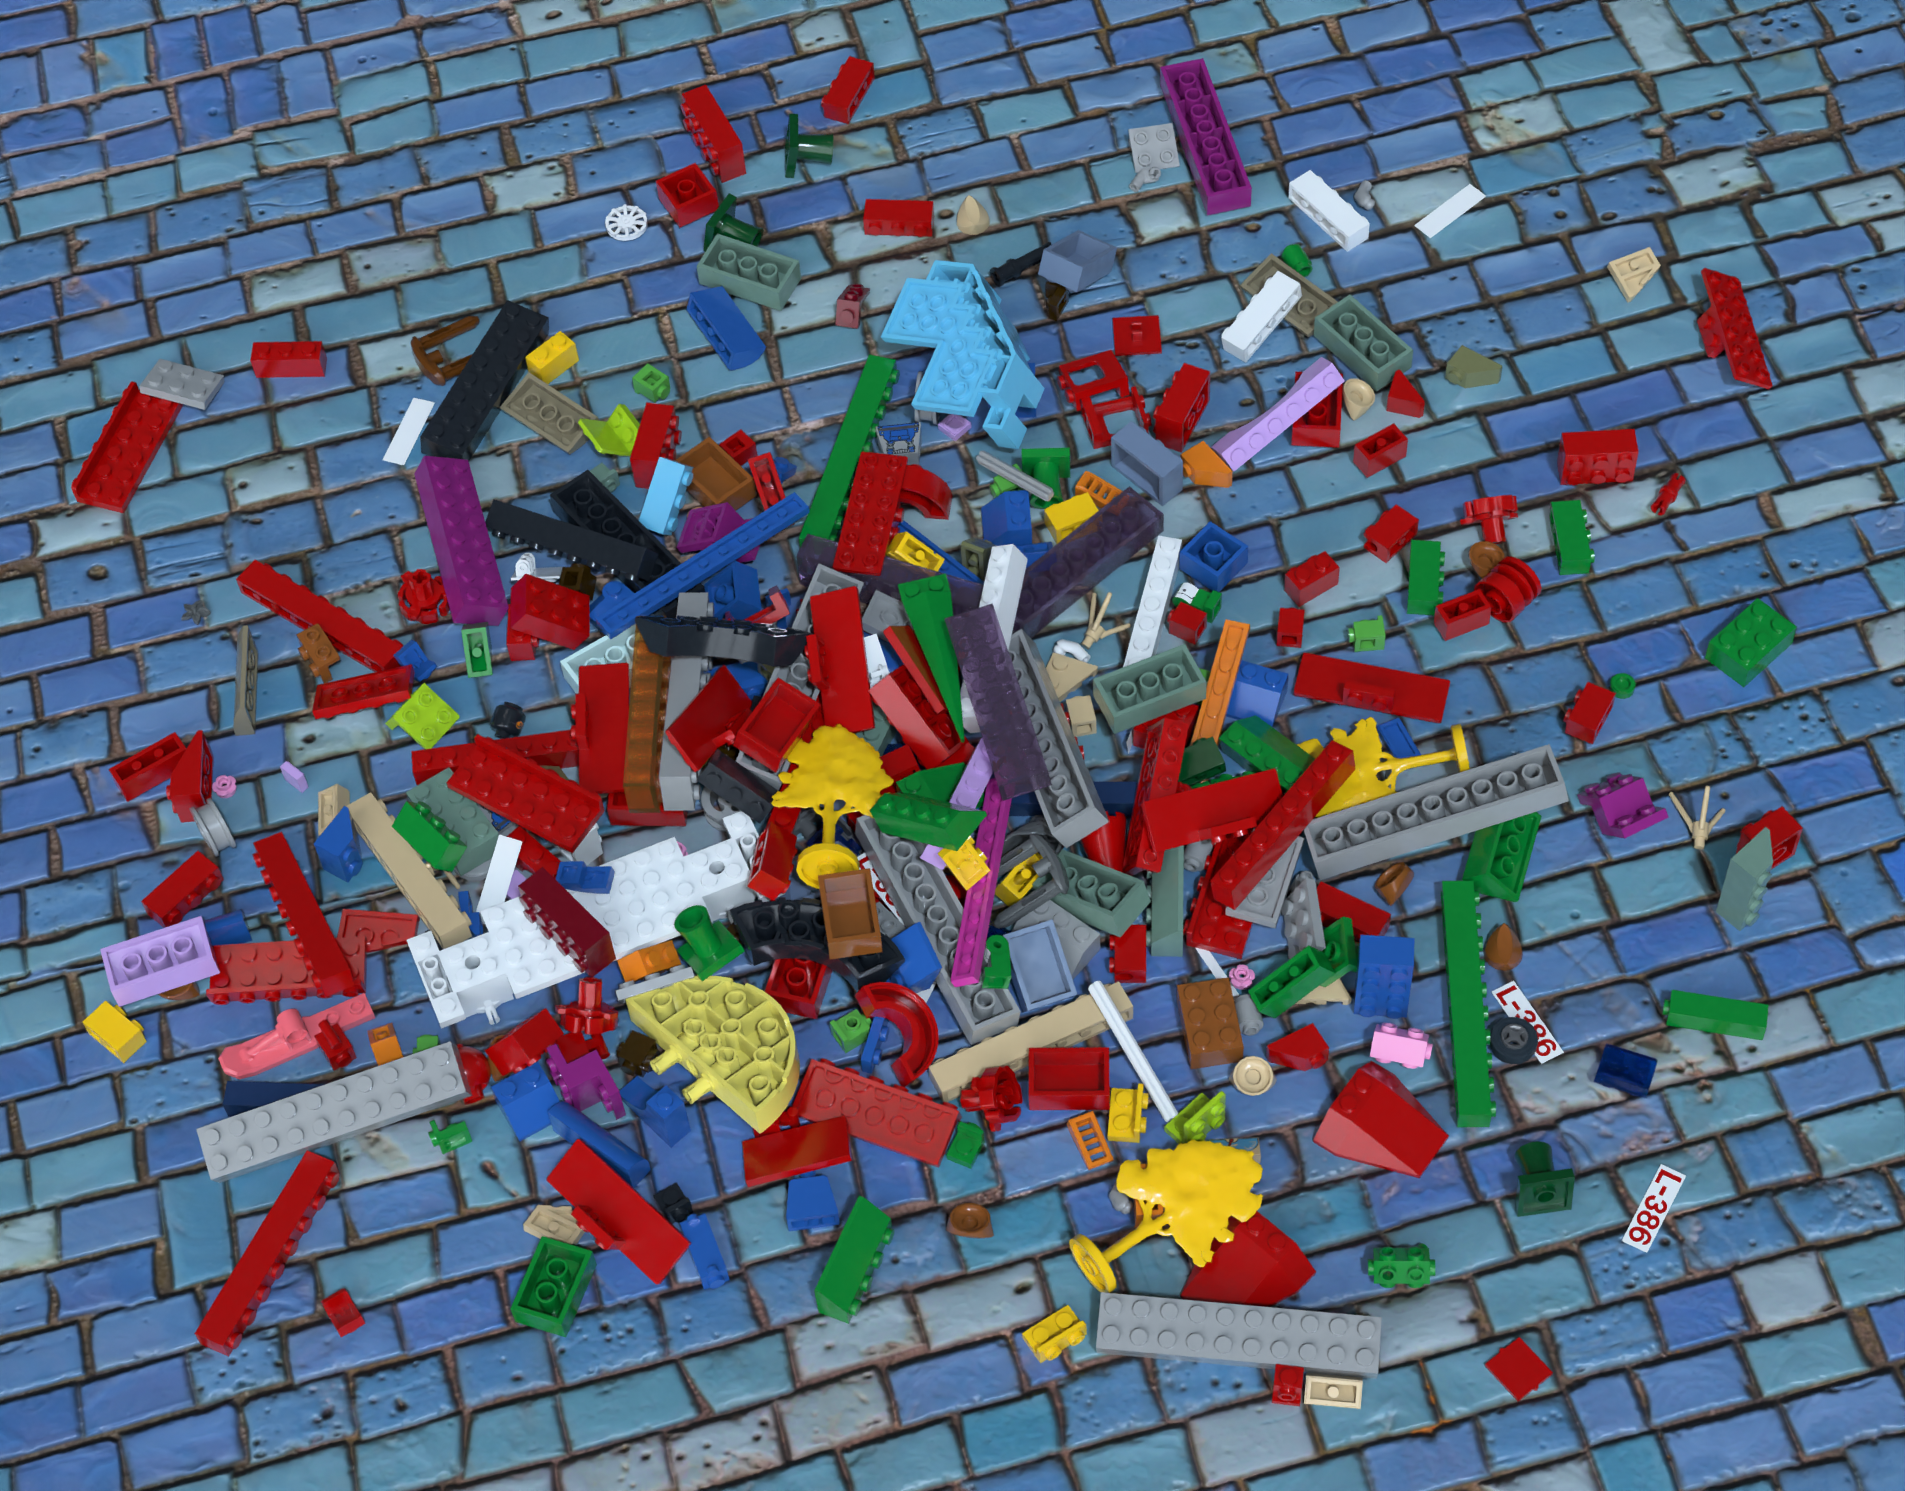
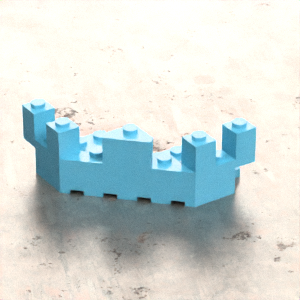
[881,260,1045,449]

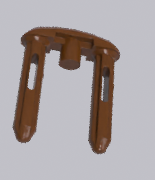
[410,316,480,386]

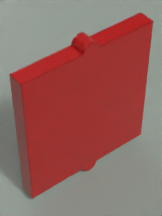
[1485,1337,1553,1402]

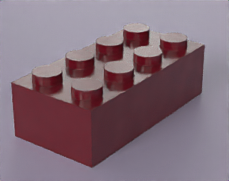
[518,867,616,978]

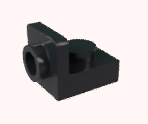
[653,1183,693,1224]

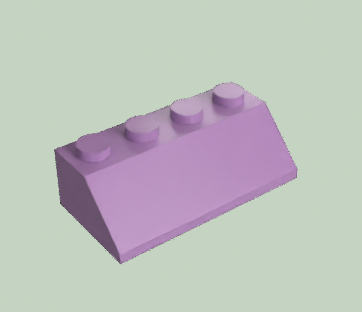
[100,916,220,1007]

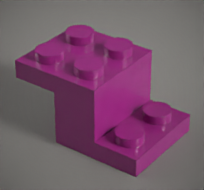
[676,502,760,565]
[1577,772,1669,839]
[546,1044,626,1120]

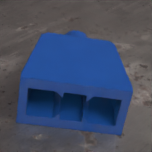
[786,1170,840,1231]

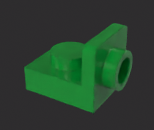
[428,1120,473,1154]
[946,1121,985,1169]

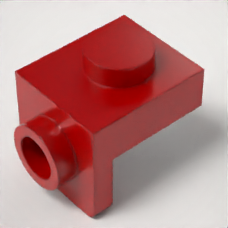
[321,1288,366,1337]

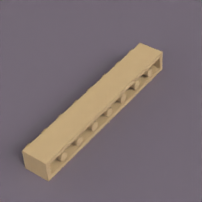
[346,792,472,949]
[929,981,1133,1102]

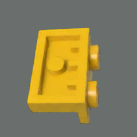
[937,836,991,891]
[1107,1083,1149,1143]
[1022,1305,1087,1364]

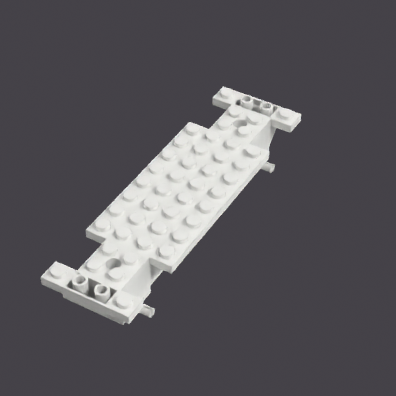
[407,811,785,1029]

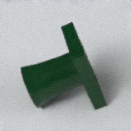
[785,114,834,178]
[703,193,764,252]
[1514,1141,1575,1217]

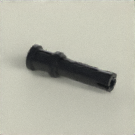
[990,242,1053,287]

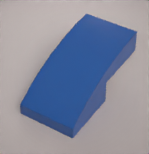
[556,861,615,894]
[458,891,484,938]

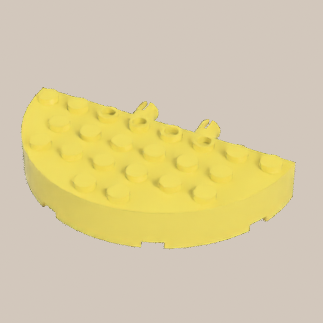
[626,976,800,1134]

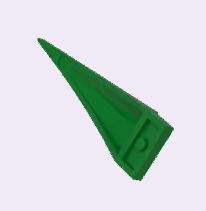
[898,573,965,743]

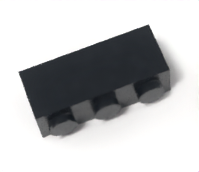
[697,749,780,823]

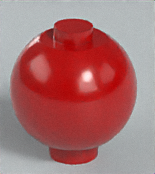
[457,1044,491,1105]

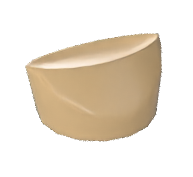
[957,195,990,235]
[1342,378,1375,421]
[1229,1056,1277,1096]

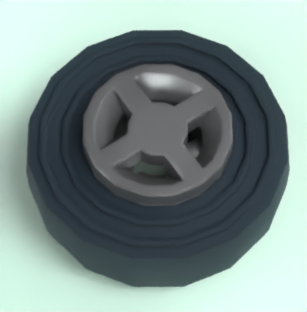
[1490,1017,1538,1064]

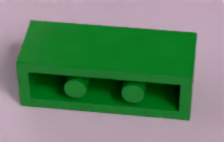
[1549,500,1595,575]
[1407,540,1445,616]
[392,801,467,872]
[1248,945,1336,1019]

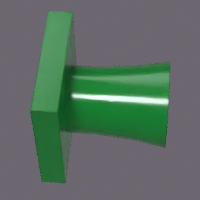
[1022,448,1071,509]
[674,905,745,981]
[1319,917,1360,987]

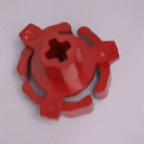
[1460,495,1518,544]
[397,569,450,624]
[555,977,618,1035]
[960,1065,1023,1132]

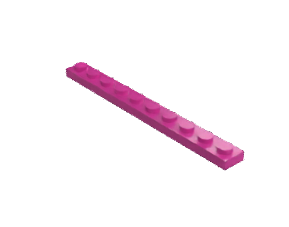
[950,775,1015,987]

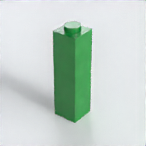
[1662,990,1769,1040]

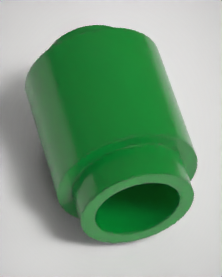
[1281,244,1313,277]

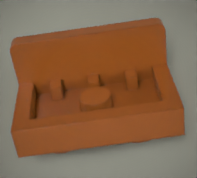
[296,624,340,683]

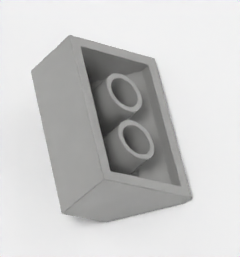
[1012,900,1100,979]

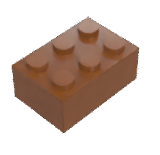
[675,437,757,511]
[818,868,882,959]
[1176,977,1244,1070]

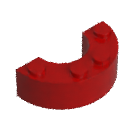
[900,464,953,520]
[855,982,939,1088]

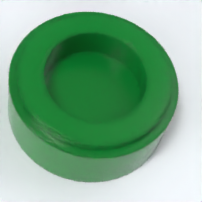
[1609,673,1636,699]

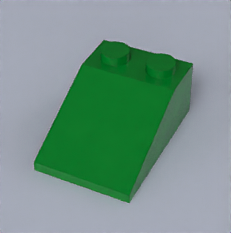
[896,762,985,809]

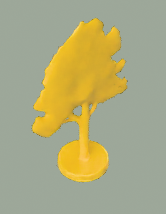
[1296,717,1470,818]
[771,724,894,889]
[1069,1140,1263,1293]

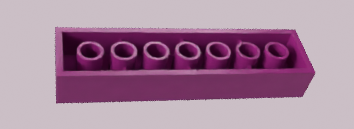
[1160,58,1252,215]
[414,455,508,626]

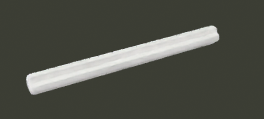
[1088,980,1178,1122]

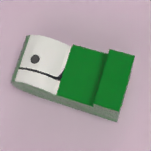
[1172,583,1222,623]
[981,935,1011,989]

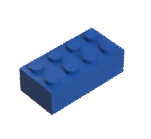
[1354,935,1415,1019]

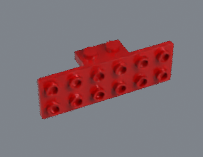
[1697,268,1773,389]
[833,452,908,576]
[805,586,875,733]
[1293,653,1450,723]
[571,663,630,794]
[665,665,752,772]
[1141,769,1283,853]
[547,1139,691,1284]

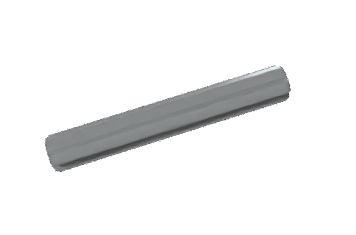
[976,450,1054,501]

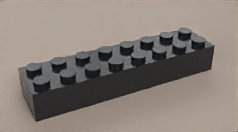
[420,300,549,461]
[550,470,705,619]

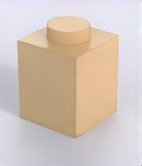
[1066,695,1097,737]

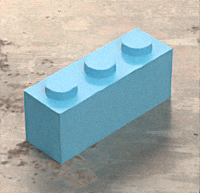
[639,457,693,536]

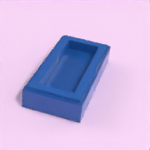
[1376,717,1421,758]

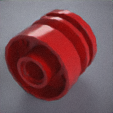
[1474,556,1542,622]

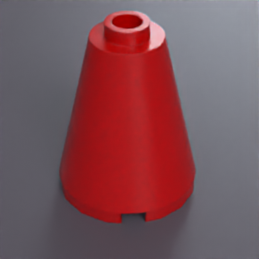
[1080,811,1126,873]

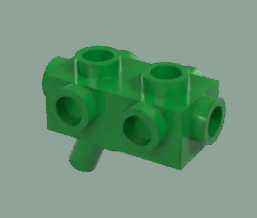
[1368,1243,1435,1288]

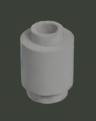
[1184,839,1213,872]
[1234,994,1264,1036]

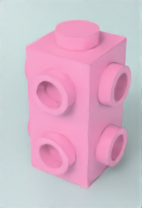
[1370,1023,1433,1069]

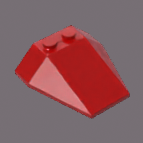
[1313,1061,1449,1178]
[1181,1211,1316,1307]

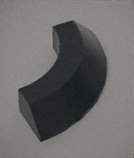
[635,615,813,667]
[730,897,905,992]

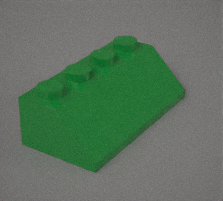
[1218,715,1315,796]
[870,793,987,851]
[1462,812,1542,902]
[814,1196,895,1324]

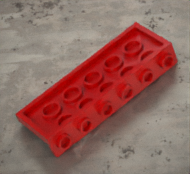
[71,381,183,513]
[1123,718,1189,876]
[446,734,605,853]
[1183,828,1253,960]
[206,936,367,1005]
[792,1058,962,1168]

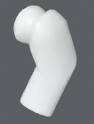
[1053,639,1091,663]

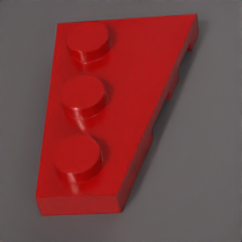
[337,909,420,953]

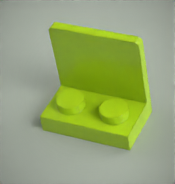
[578,404,640,456]
[385,683,460,749]
[1164,1091,1226,1144]

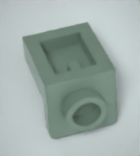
[590,463,620,492]

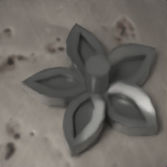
[181,600,211,625]

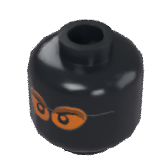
[490,702,526,739]

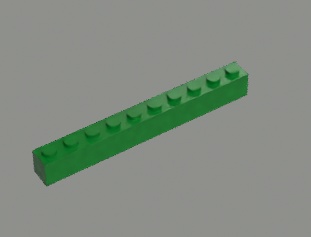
[799,354,900,558]
[1440,881,1496,1127]

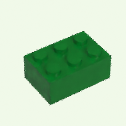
[1705,598,1797,687]
[510,1236,597,1337]

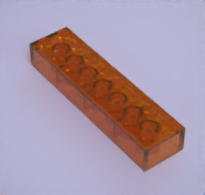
[623,616,672,813]

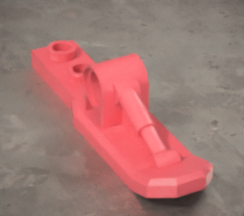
[218,993,375,1080]

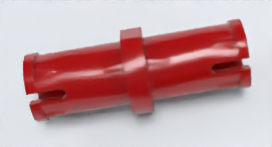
[1651,473,1686,516]

